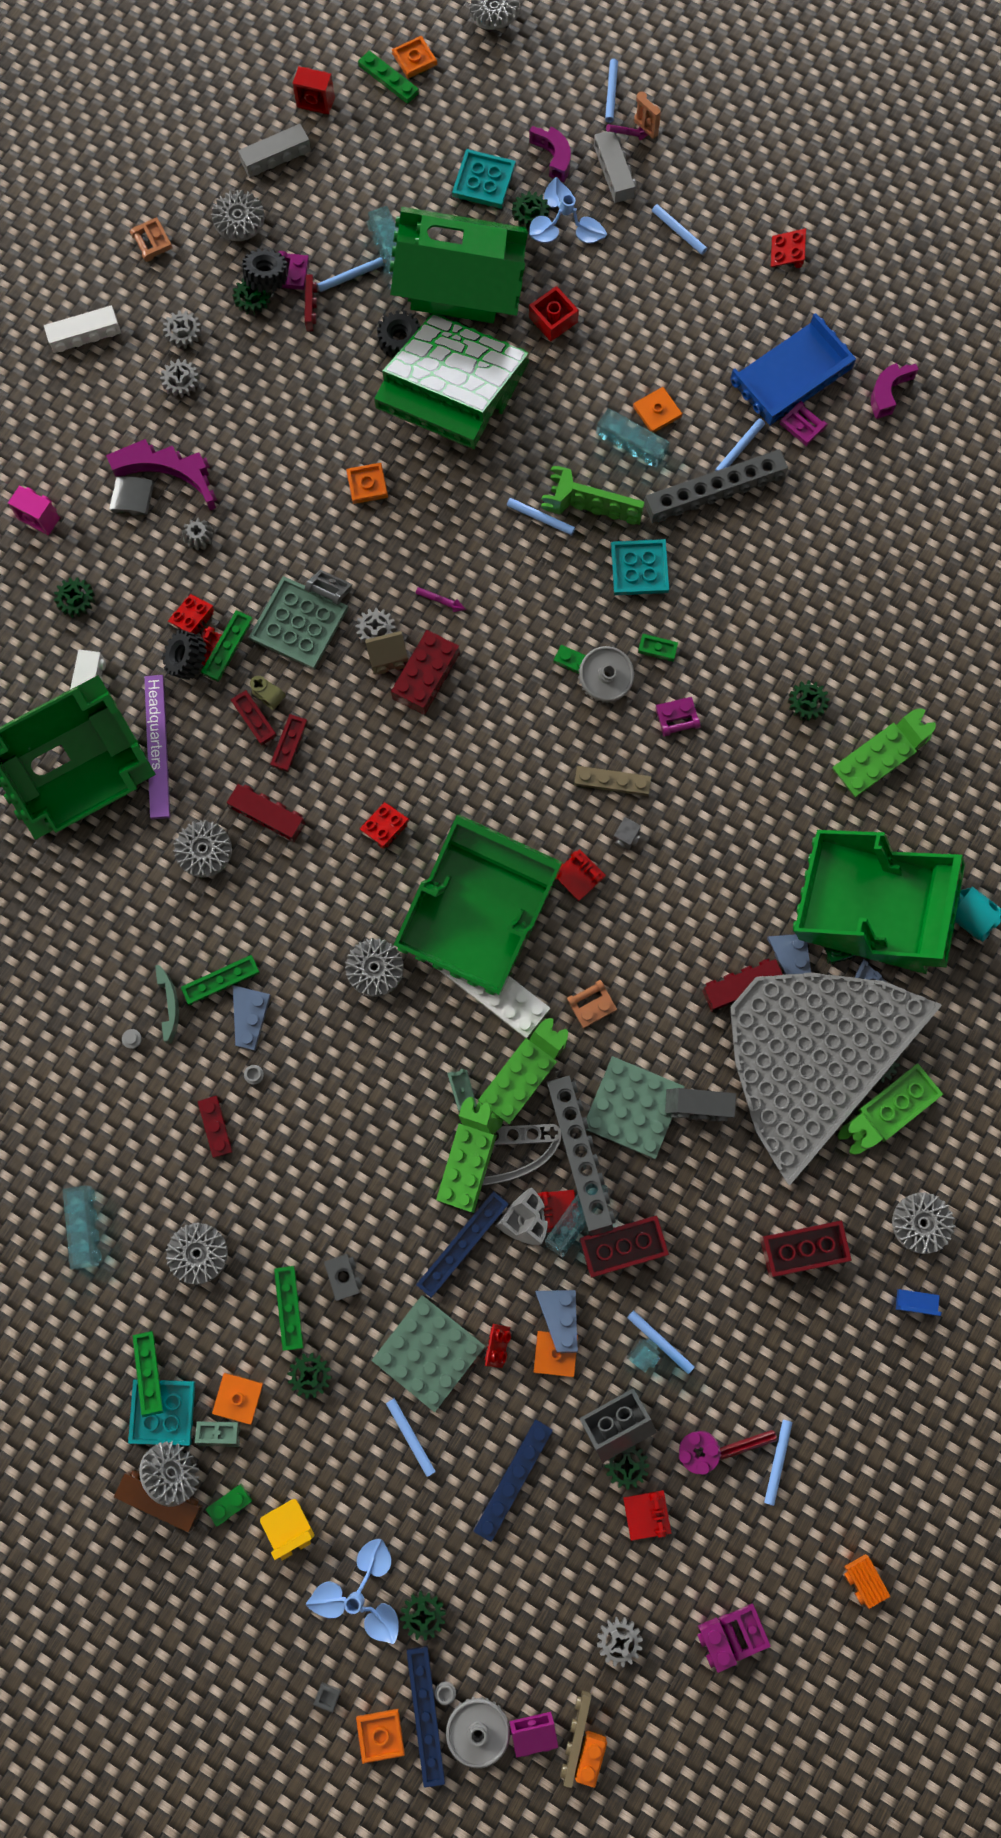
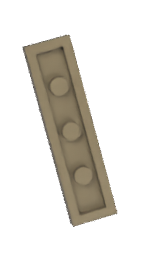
[574,766,651,796]
[560,1690,591,1788]

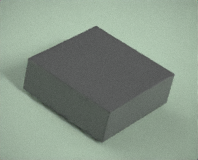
[313,1682,341,1713]

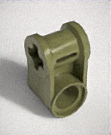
[250,676,286,710]

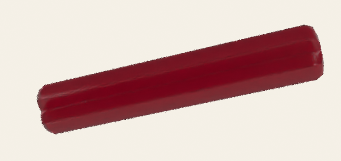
[720,1430,777,1460]

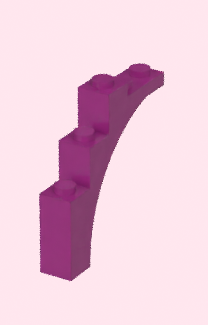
[106,439,217,510]

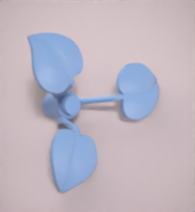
[529,177,607,244]
[306,1539,399,1644]

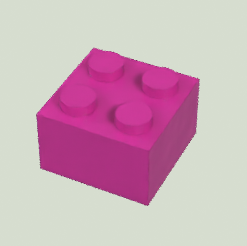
[8,485,60,536]

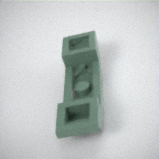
[155,965,179,1044]

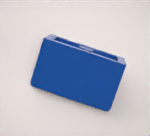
[896,1289,942,1316]

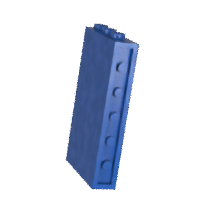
[730,313,856,425]

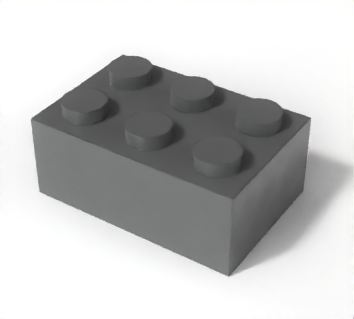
[665,1088,736,1122]
[579,1389,657,1463]

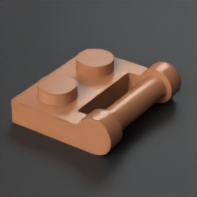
[634,92,661,139]
[130,217,173,262]
[566,980,617,1029]

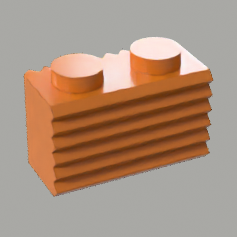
[844,1554,890,1609]
[575,1731,607,1788]

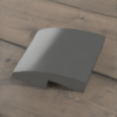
[109,477,154,515]

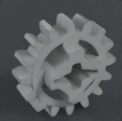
[163,310,202,349]
[160,359,200,398]
[355,608,396,643]
[597,1617,643,1667]

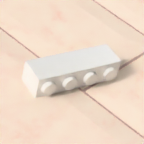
[44,305,121,353]
[70,650,106,690]

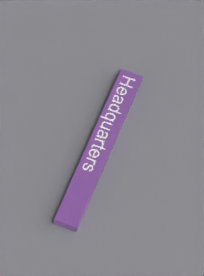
[144,675,170,819]

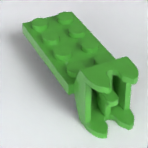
[541,466,644,525]
[832,709,936,798]
[478,1018,568,1125]
[838,1063,943,1155]
[436,1097,503,1212]

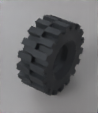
[242,248,287,293]
[377,310,421,359]
[163,630,207,680]

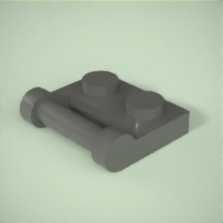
[305,570,353,605]

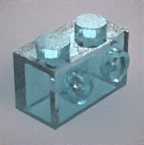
[626,1338,660,1372]

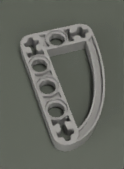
[482,1124,561,1186]

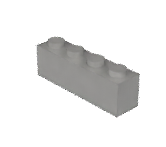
[238,124,311,178]
[594,131,637,203]

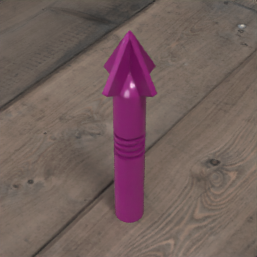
[606,124,648,140]
[416,587,466,612]

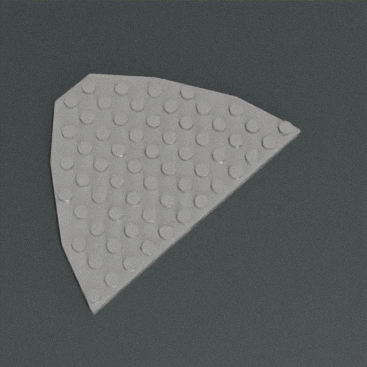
[730,973,942,1185]

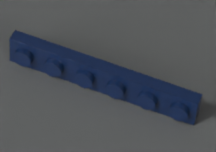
[416,1191,509,1298]
[473,1419,553,1542]
[407,1646,445,1788]

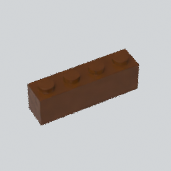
[114,1470,203,1532]

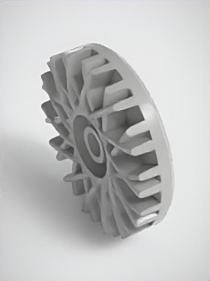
[469,0,520,30]
[211,189,265,241]
[578,646,634,703]
[173,820,232,877]
[345,938,404,997]
[892,1192,955,1254]
[166,1223,228,1285]
[139,1441,199,1507]
[446,1697,510,1768]

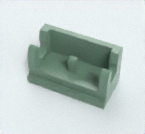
[447,1069,477,1113]
[195,1421,240,1447]

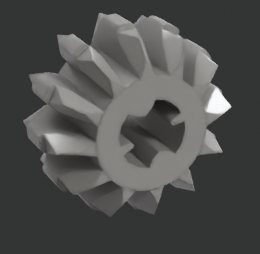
[182,518,214,550]

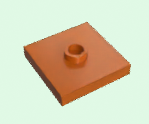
[392,36,437,79]
[633,387,682,434]
[346,463,388,504]
[533,1331,578,1377]
[212,1373,264,1425]
[356,1709,405,1764]

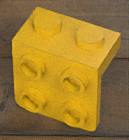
[260,1499,315,1560]

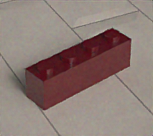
[226,784,305,842]
[702,958,783,1012]

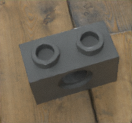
[324,1254,363,1301]

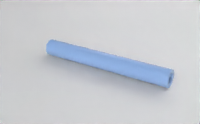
[605,59,618,123]
[652,204,707,255]
[317,257,384,292]
[715,418,765,471]
[507,498,575,536]
[627,1310,695,1374]
[386,1398,436,1477]
[764,1419,793,1506]

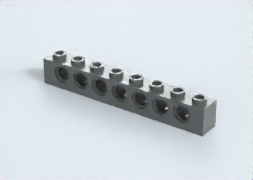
[644,449,788,523]
[547,1075,616,1236]

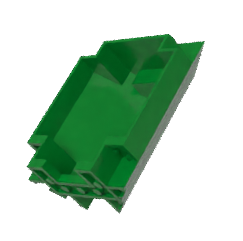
[389,206,528,323]
[0,675,156,840]

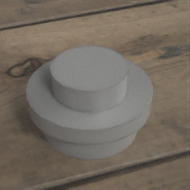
[122,1029,142,1049]
[244,1065,264,1085]
[435,1681,456,1705]

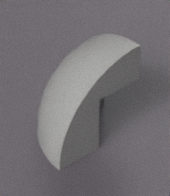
[495,1188,548,1245]

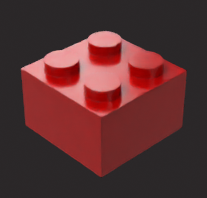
[293,66,335,115]
[529,286,579,342]

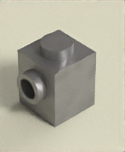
[613,817,641,850]

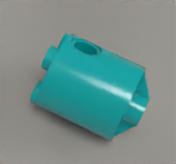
[955,886,1001,942]

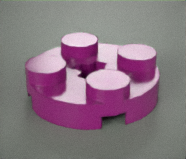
[679,1431,721,1475]

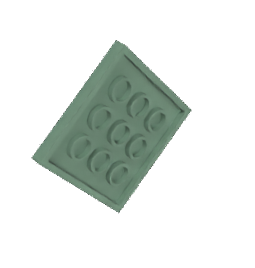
[249,576,348,670]
[585,1056,685,1159]
[371,1295,485,1412]

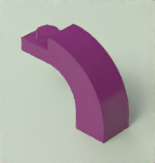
[529,126,571,183]
[871,363,919,419]

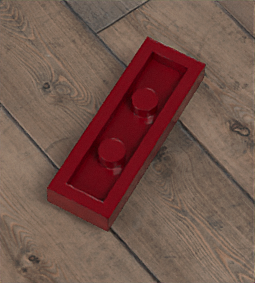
[304,274,318,331]
[231,690,277,746]
[270,714,308,772]
[197,1096,233,1158]

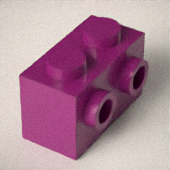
[697,1617,737,1673]
[509,1712,558,1758]

